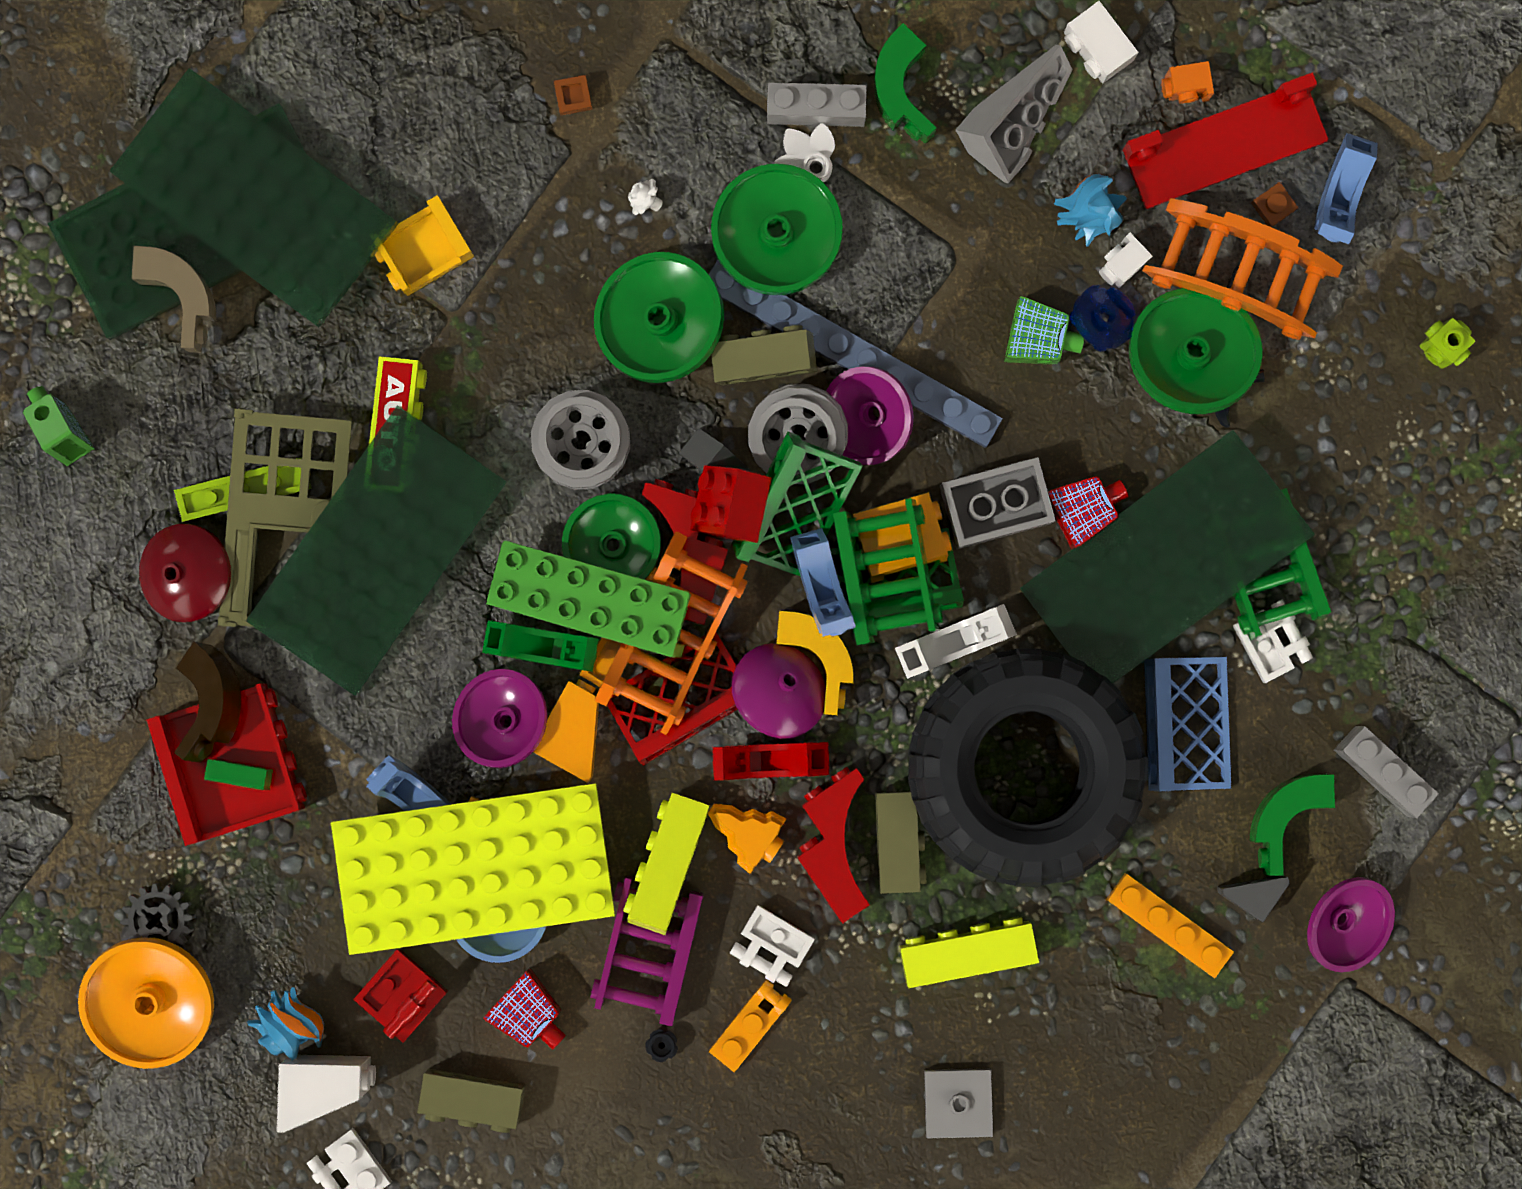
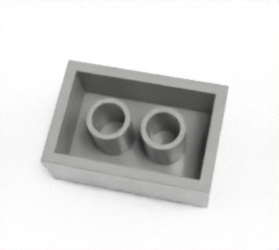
[939,457,1056,549]

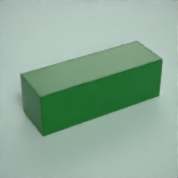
[204,759,273,790]

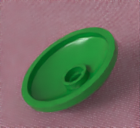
[562,494,661,580]

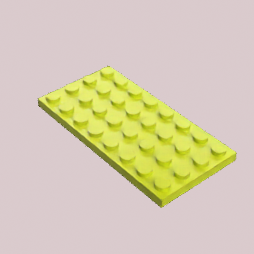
[331,783,615,955]

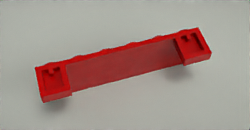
[1123,72,1328,209]

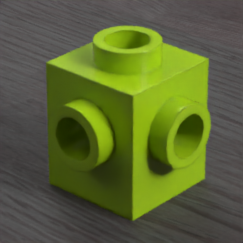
[1419,318,1476,369]

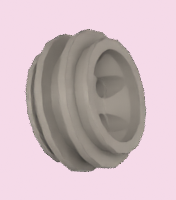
[748,384,848,484]
[531,390,631,490]

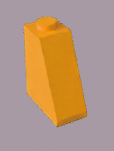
[533,679,599,783]

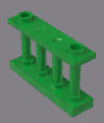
[1205,488,1331,641]
[833,498,943,645]

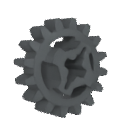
[120,883,196,945]

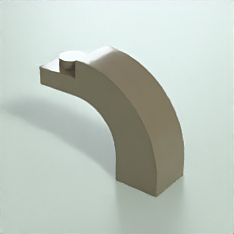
[132,246,216,353]

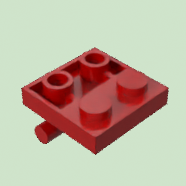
[353,948,448,1043]

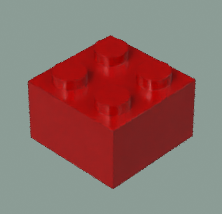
[690,465,772,543]

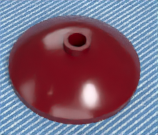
[139,524,231,622]

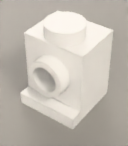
[1099,232,1153,288]

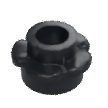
[645,1029,678,1062]

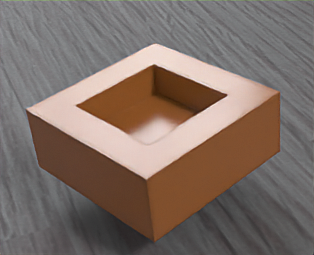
[554,75,593,115]
[1251,182,1298,227]

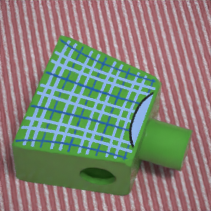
[1004,296,1085,364]
[23,386,95,466]

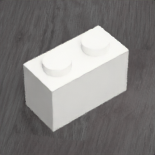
[1064,1,1138,84]

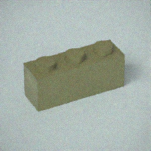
[711,325,817,386]
[875,791,926,894]
[417,1068,526,1133]

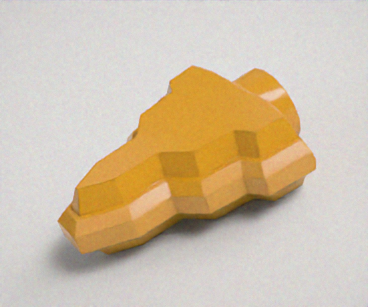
[708,803,786,874]

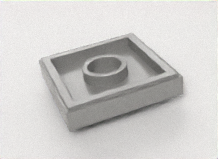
[924,1068,993,1138]

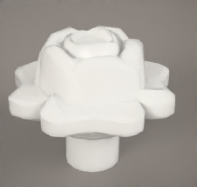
[628,179,663,215]

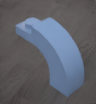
[1314,133,1378,244]
[790,528,855,637]
[366,755,451,811]

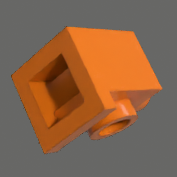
[1161,61,1214,104]

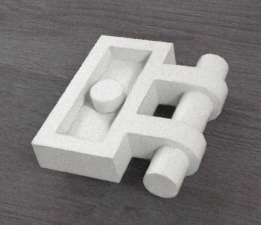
[1233,599,1313,683]
[730,905,815,987]
[306,1128,392,1189]

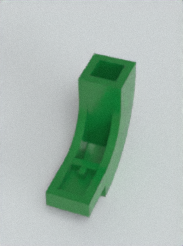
[874,23,936,144]
[482,621,599,672]
[1250,774,1335,876]

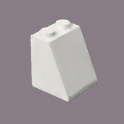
[277,1055,376,1132]

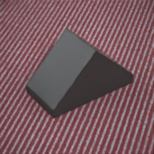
[679,428,750,473]
[1217,876,1290,922]

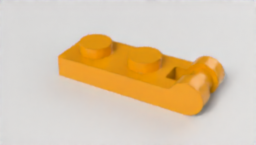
[709,979,792,1073]

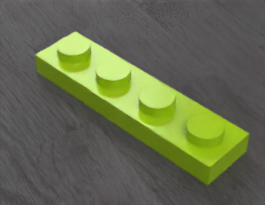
[174,457,312,522]

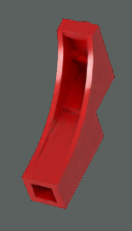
[642,479,729,626]
[797,766,870,924]

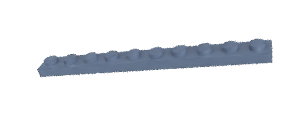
[709,260,1003,448]

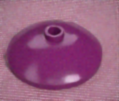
[823,366,914,465]
[732,643,826,738]
[452,669,547,768]
[1307,877,1395,972]

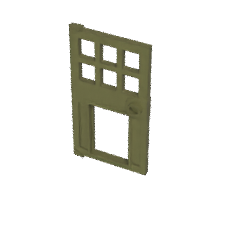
[217,408,352,633]

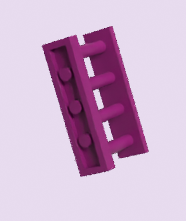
[590,876,703,1026]

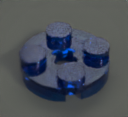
[1070,285,1136,352]

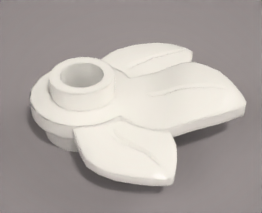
[774,123,835,183]

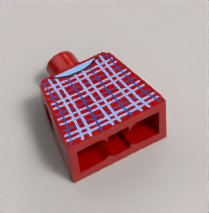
[1048,476,1128,550]
[483,968,566,1050]

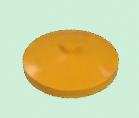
[78,938,214,1069]

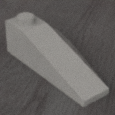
[956,45,1072,183]

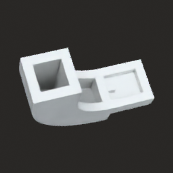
[895,604,1017,679]

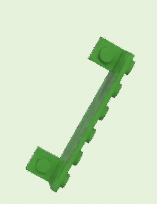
[486,541,691,658]

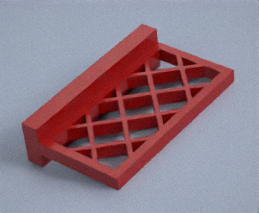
[607,632,738,766]

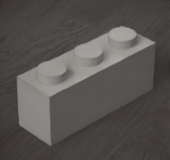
[767,83,866,127]
[1334,726,1439,818]

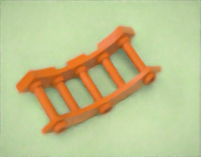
[1142,198,1343,340]
[594,531,748,735]

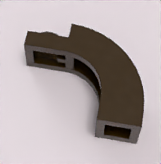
[174,641,241,763]

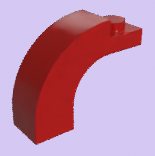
[713,742,830,780]

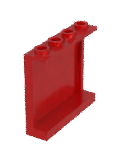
[146,683,307,846]

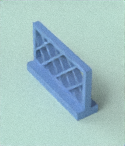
[1144,657,1231,791]

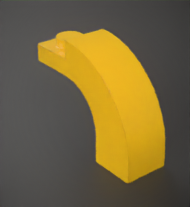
[777,611,853,715]

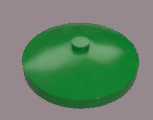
[711,164,843,295]
[594,252,724,383]
[1129,288,1262,414]

